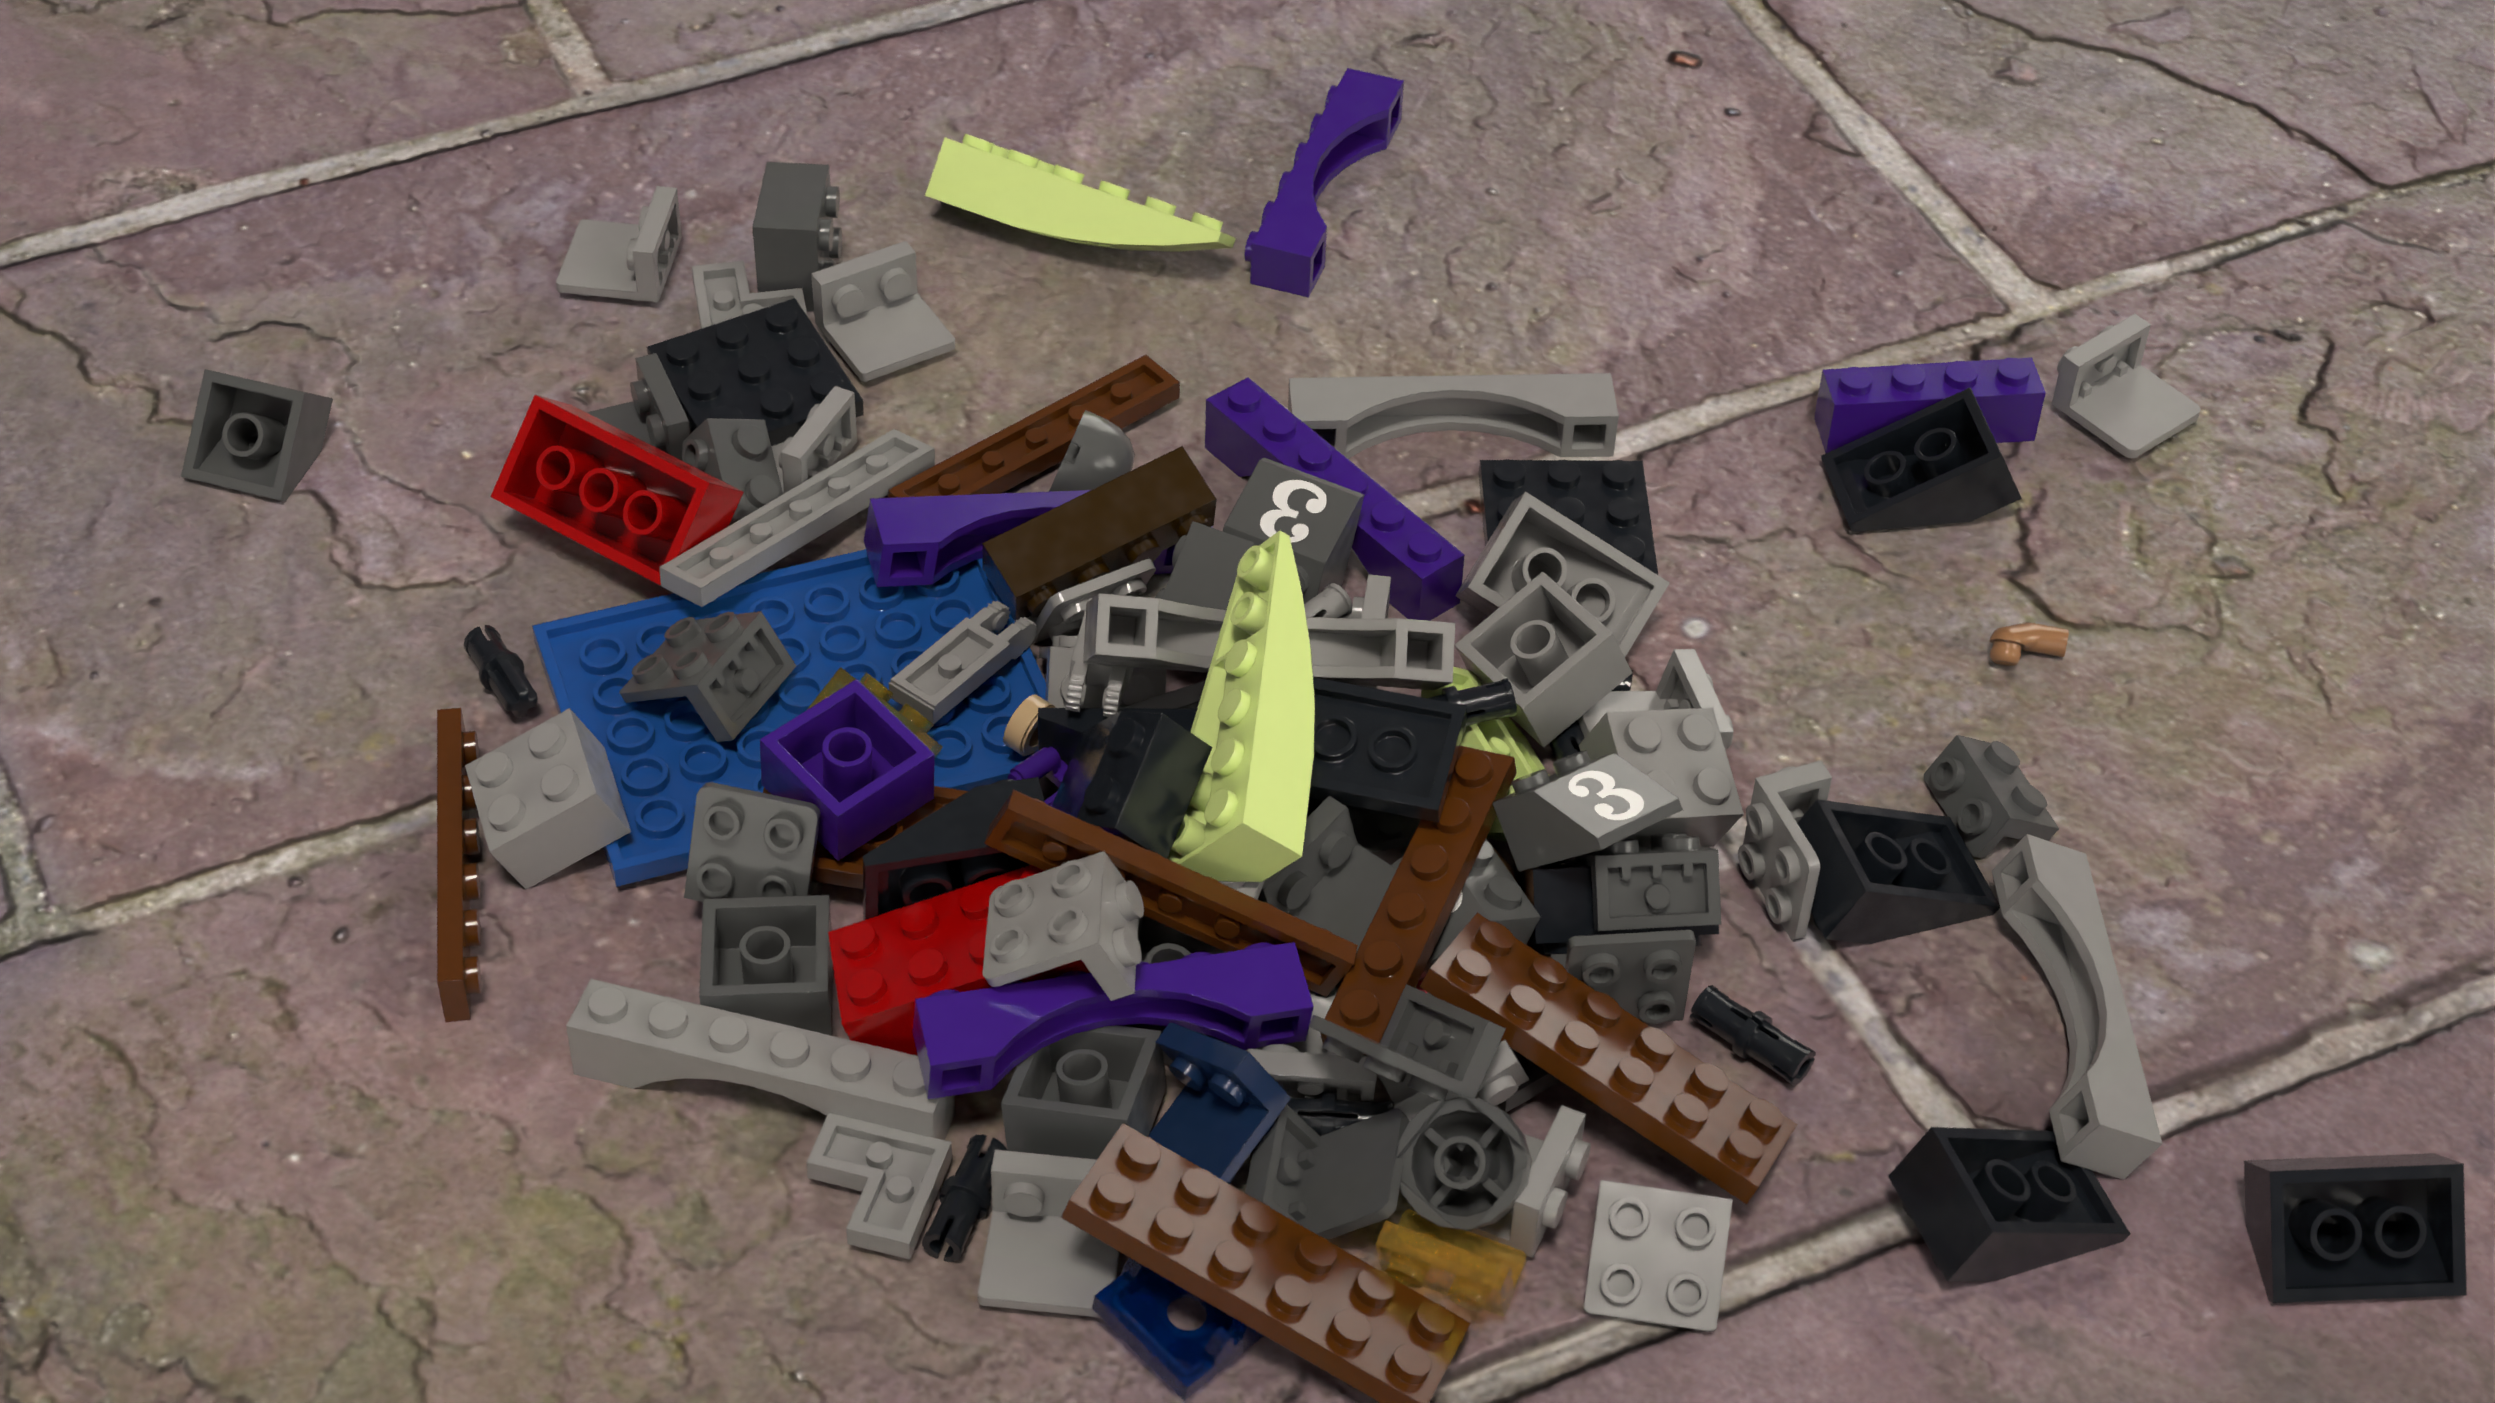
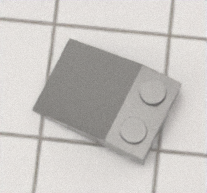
[1455,492,1670,657]

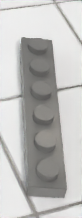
[660,429,935,607]

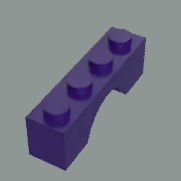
[1814,357,2046,453]

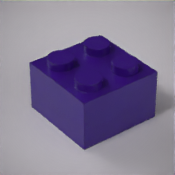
[760,679,935,861]

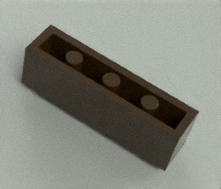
[982,446,1217,622]

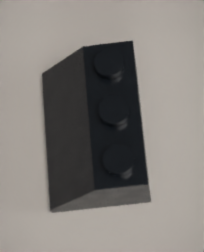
[1514,860,1719,954]
[2244,1153,2467,1303]

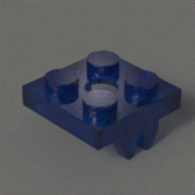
[1092,1257,1264,1401]

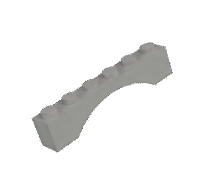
[1288,373,1619,459]
[1083,593,1455,691]
[1992,834,2162,1180]
[566,979,956,1140]

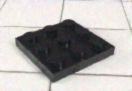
[647,298,864,446]
[1479,459,1658,575]

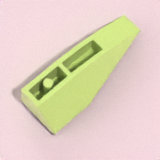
[925,134,1236,252]
[1167,530,1315,882]

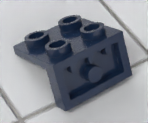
[1148,1022,1291,1184]

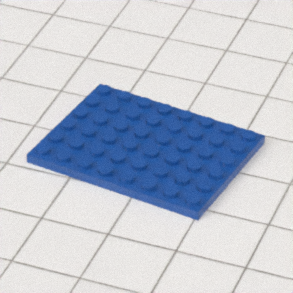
[532,549,1046,887]

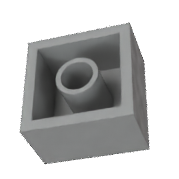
[1454,572,1632,748]
[1579,707,1744,846]
[465,708,631,889]

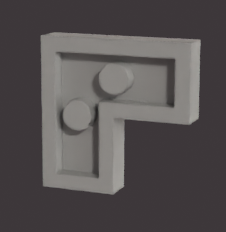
[692,260,808,329]
[806,1113,952,1259]

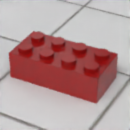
[490,395,744,586]
[828,865,1091,1056]

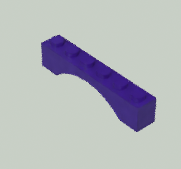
[1244,68,1404,298]
[1205,377,1465,621]
[864,490,1213,587]
[913,942,1314,1099]

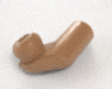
[1989,622,2069,666]

